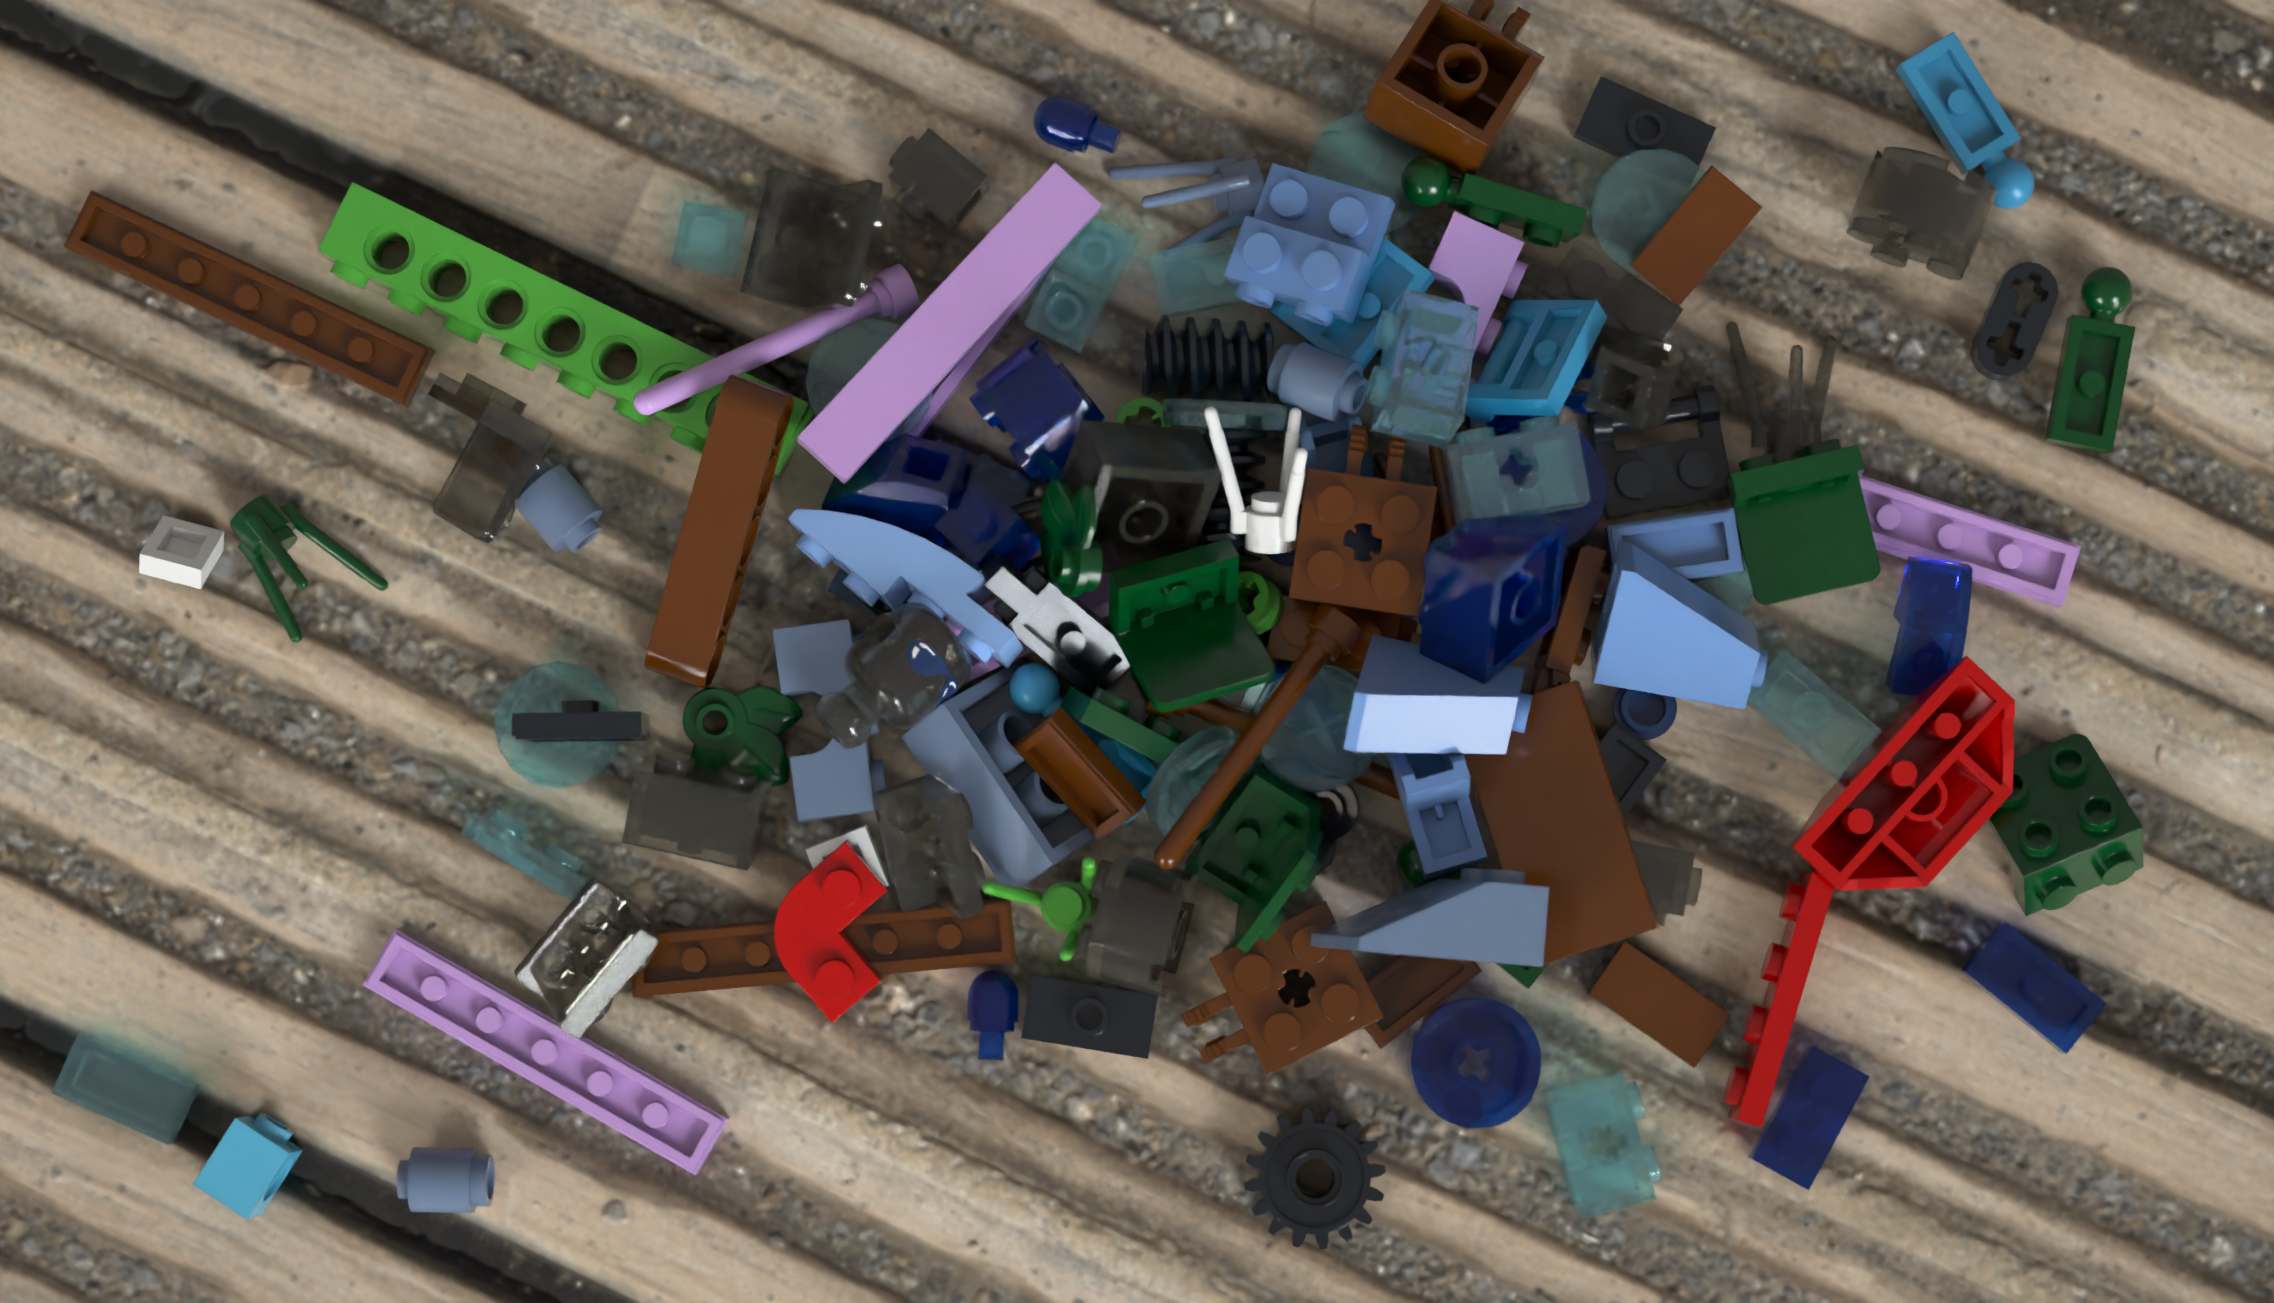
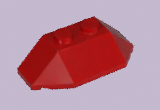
[1790,656,2015,891]

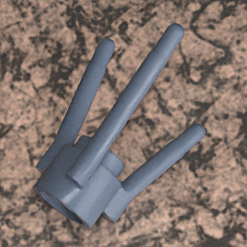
[1108,155,1265,261]

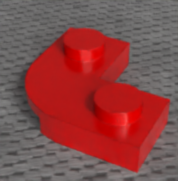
[774,840,889,1023]

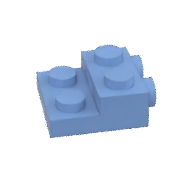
[1224,163,1395,326]

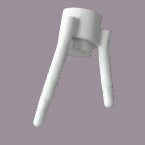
[1204,407,1307,554]

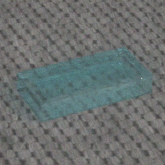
[52,1033,200,1144]

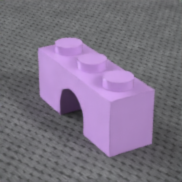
[1373,211,1528,424]

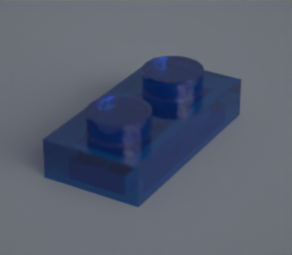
[1960,922,2107,1054]
[1748,1045,1869,1190]

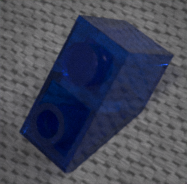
[822,434,967,546]

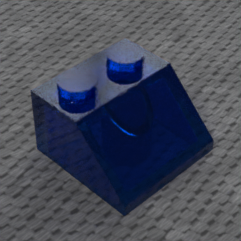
[1418,514,1569,684]

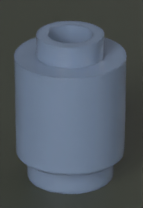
[1267,342,1368,423]
[509,457,603,553]
[397,1147,495,1213]

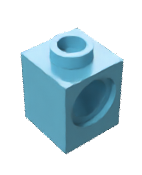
[193,1113,303,1219]

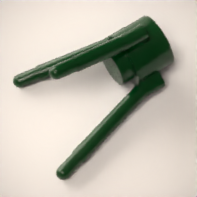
[230,494,388,642]

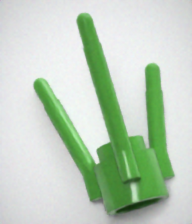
[982,856,1100,961]

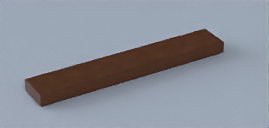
[63,190,435,408]
[628,899,1017,997]

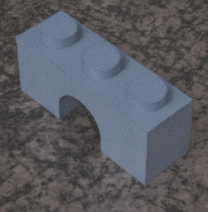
[773,619,888,823]

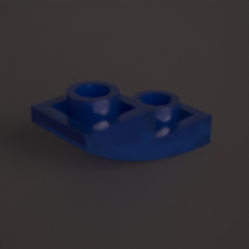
[1885,556,1973,696]

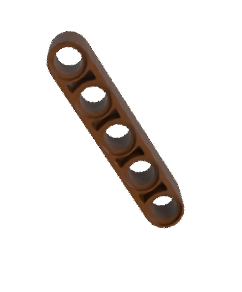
[645,374,794,689]

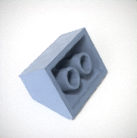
[901,659,1097,888]

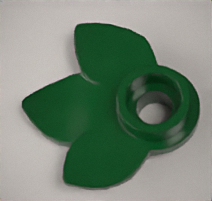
[1040,475,1103,597]
[683,685,803,799]

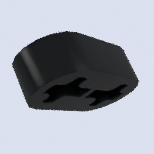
[1970,262,2058,381]

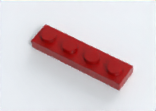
[1723,872,1834,1128]

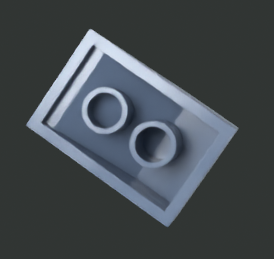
[1310,868,1549,967]

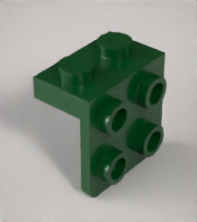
[1726,439,1881,605]
[1108,538,1274,712]
[1987,734,2144,916]
[1184,764,1324,953]

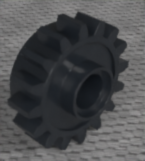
[1244,1106,1386,1249]

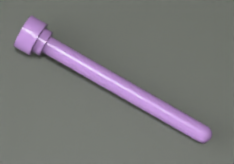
[633,264,920,415]

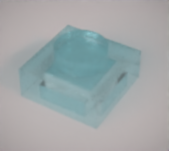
[671,201,748,278]

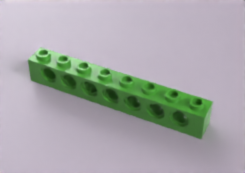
[318,182,814,480]

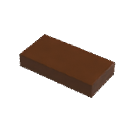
[1629,165,1762,306]
[1013,706,1147,841]
[1586,941,1731,1068]
[1364,954,1482,1049]

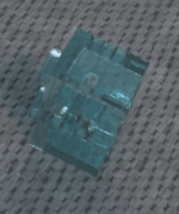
[1366,288,1479,448]
[1443,415,1591,530]
[1541,1071,1662,1219]

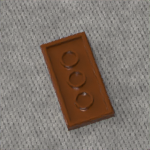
[1465,680,1660,967]

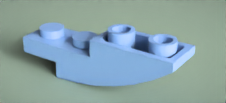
[788,509,1024,668]

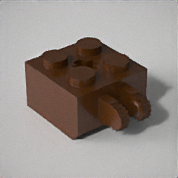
[1363,0,1545,176]
[1289,424,1437,617]
[1181,900,1384,1075]

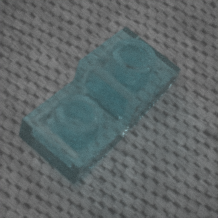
[1024,215,1140,353]

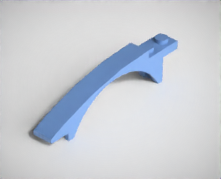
[1286,404,1487,880]

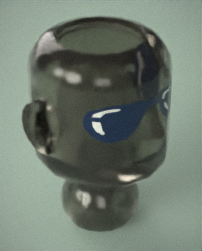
[814,602,971,749]

